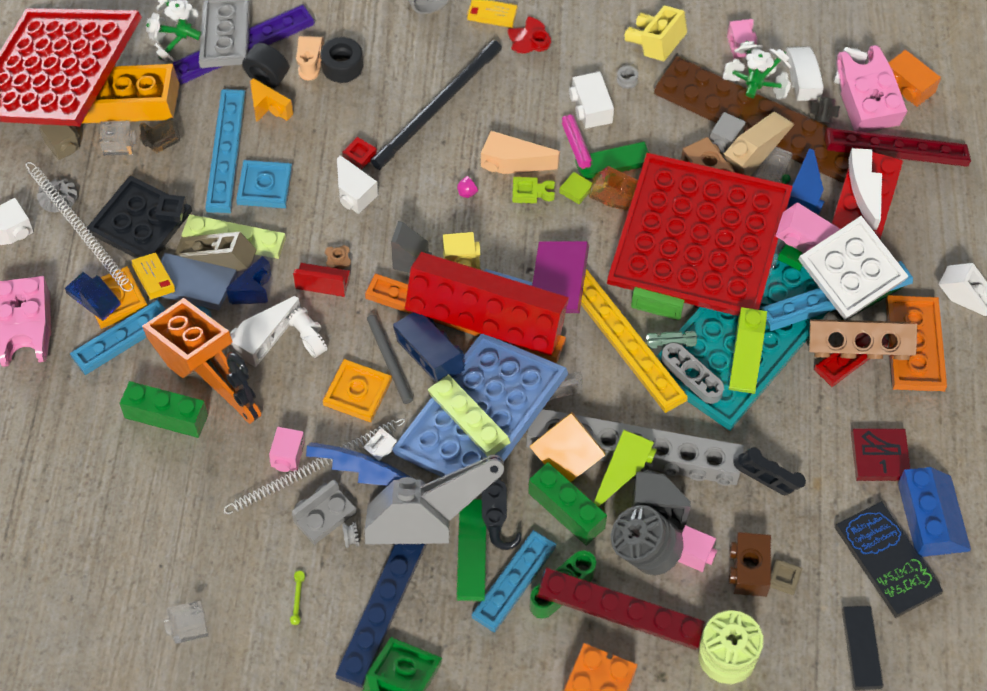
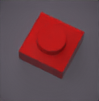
[342,137,377,170]

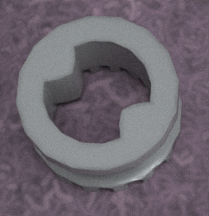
[617,66,638,89]
[342,522,359,548]

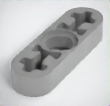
[661,343,724,404]

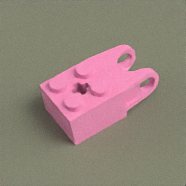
[837,45,907,132]
[0,276,51,367]

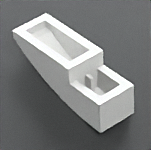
[786,47,823,101]
[849,148,882,230]

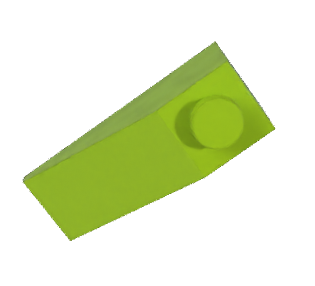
[729,307,767,394]
[594,430,657,507]

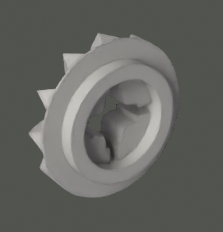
[37,177,77,212]

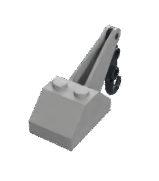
[365,455,522,550]

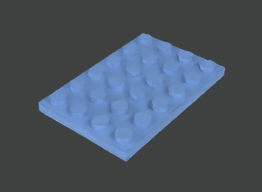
[392,334,568,495]

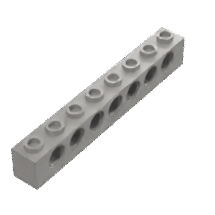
[526,409,744,486]

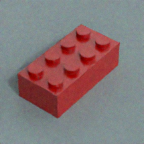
[832,147,904,239]

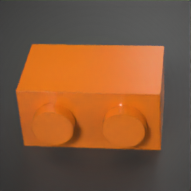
[888,49,941,107]

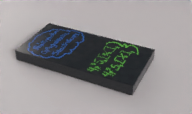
[835,501,943,618]

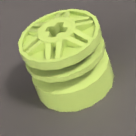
[698,610,763,684]

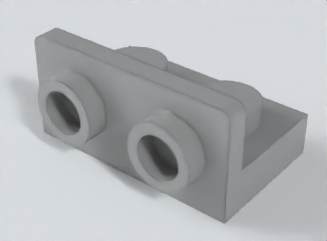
[292,480,357,545]

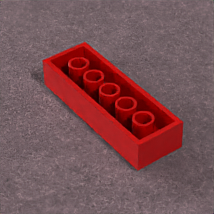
[404,252,569,356]

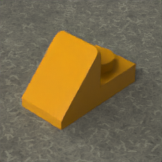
[250,78,293,122]

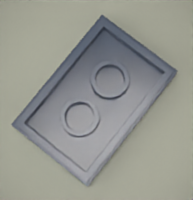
[160,253,237,311]

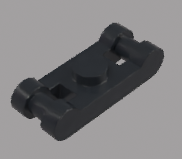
[733,447,806,496]

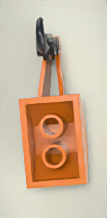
[142,298,261,424]

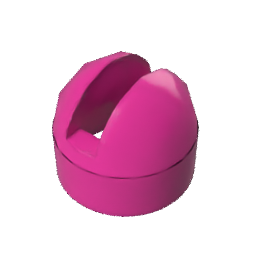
[457,176,478,198]

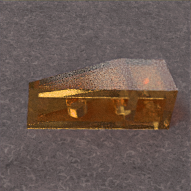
[589,166,638,211]

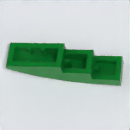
[457,499,486,601]

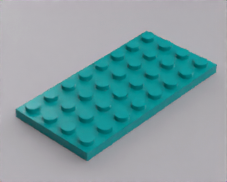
[656,241,831,431]

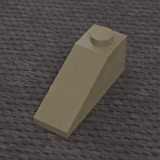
[174,232,257,271]

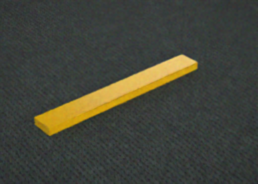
[581,268,687,413]

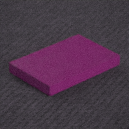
[532,241,589,313]

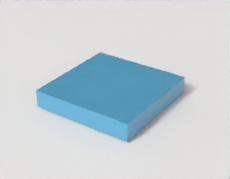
[236,160,293,208]

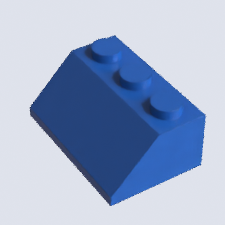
[898,467,971,557]

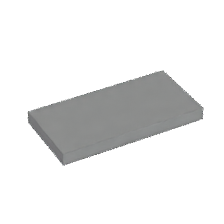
[199,0,251,68]

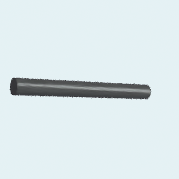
[367,315,413,404]

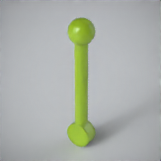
[290,571,305,625]

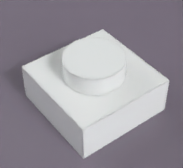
[363,428,397,461]

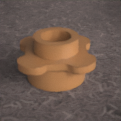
[325,245,351,269]

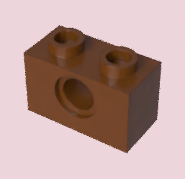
[729,532,771,597]

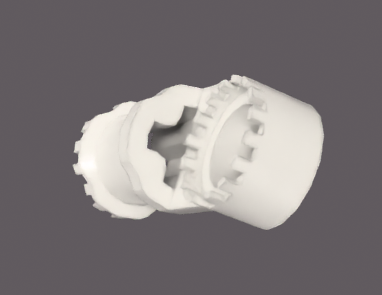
[287,307,327,358]

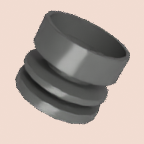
[610,505,684,576]

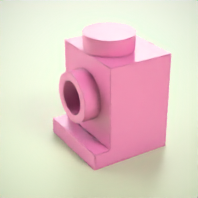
[727,19,757,58]

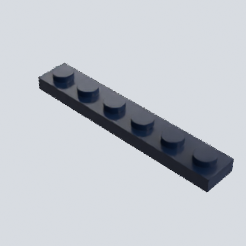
[335,544,427,688]

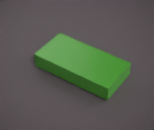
[631,287,685,320]

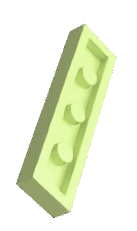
[182,214,286,259]
[428,374,511,457]

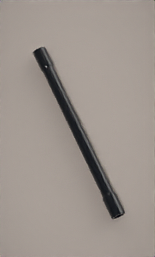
[370,40,502,170]

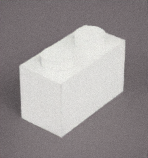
[569,72,614,129]

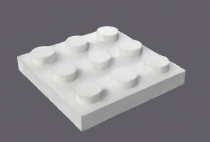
[798,216,909,320]

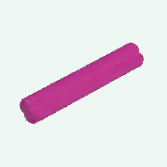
[562,114,592,169]

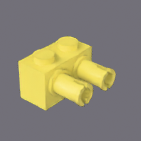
[625,6,687,61]
[443,232,480,270]

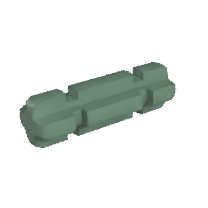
[646,331,697,349]

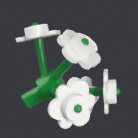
[146,0,202,62]
[723,41,791,99]

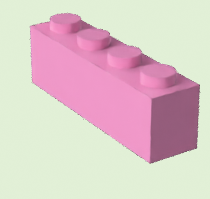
[776,202,840,253]

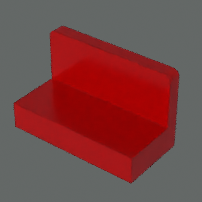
[293,263,350,297]

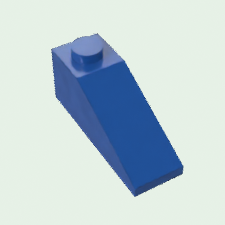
[787,148,824,215]

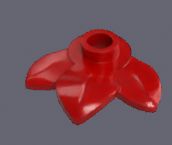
[507,16,551,54]

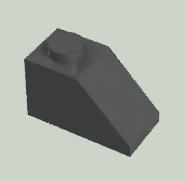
[391,221,432,273]

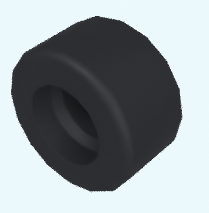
[320,37,363,83]
[242,43,289,88]

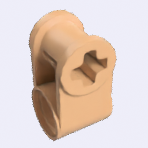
[296,36,324,81]

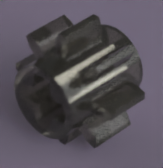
[810,96,840,123]

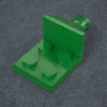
[363,637,442,691]

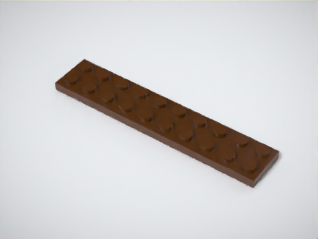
[654,56,850,184]

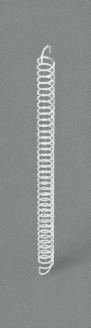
[26,162,133,291]
[224,419,405,514]

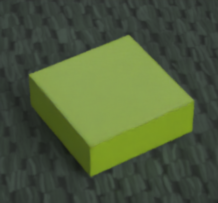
[559,172,594,205]

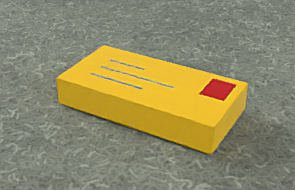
[467,0,517,28]
[132,252,175,299]

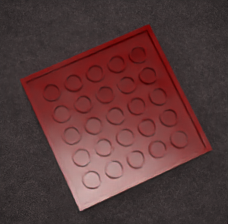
[0,8,142,126]
[607,153,793,316]

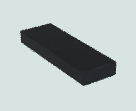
[842,606,883,690]

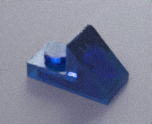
[226,256,272,305]
[65,272,121,321]

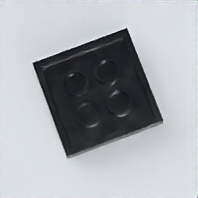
[87,175,192,258]

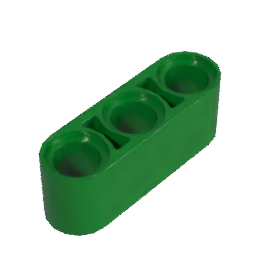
[529,550,596,619]

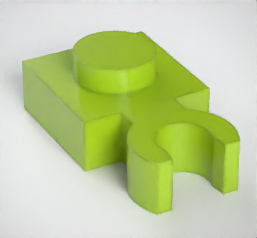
[512,177,555,203]

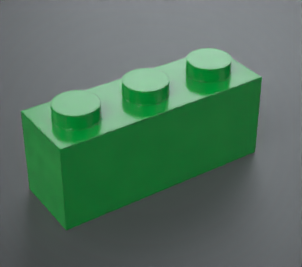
[119,381,208,438]
[528,463,607,546]

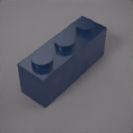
[393,312,465,383]

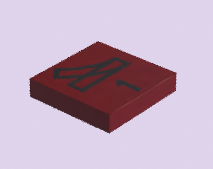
[851,429,911,481]

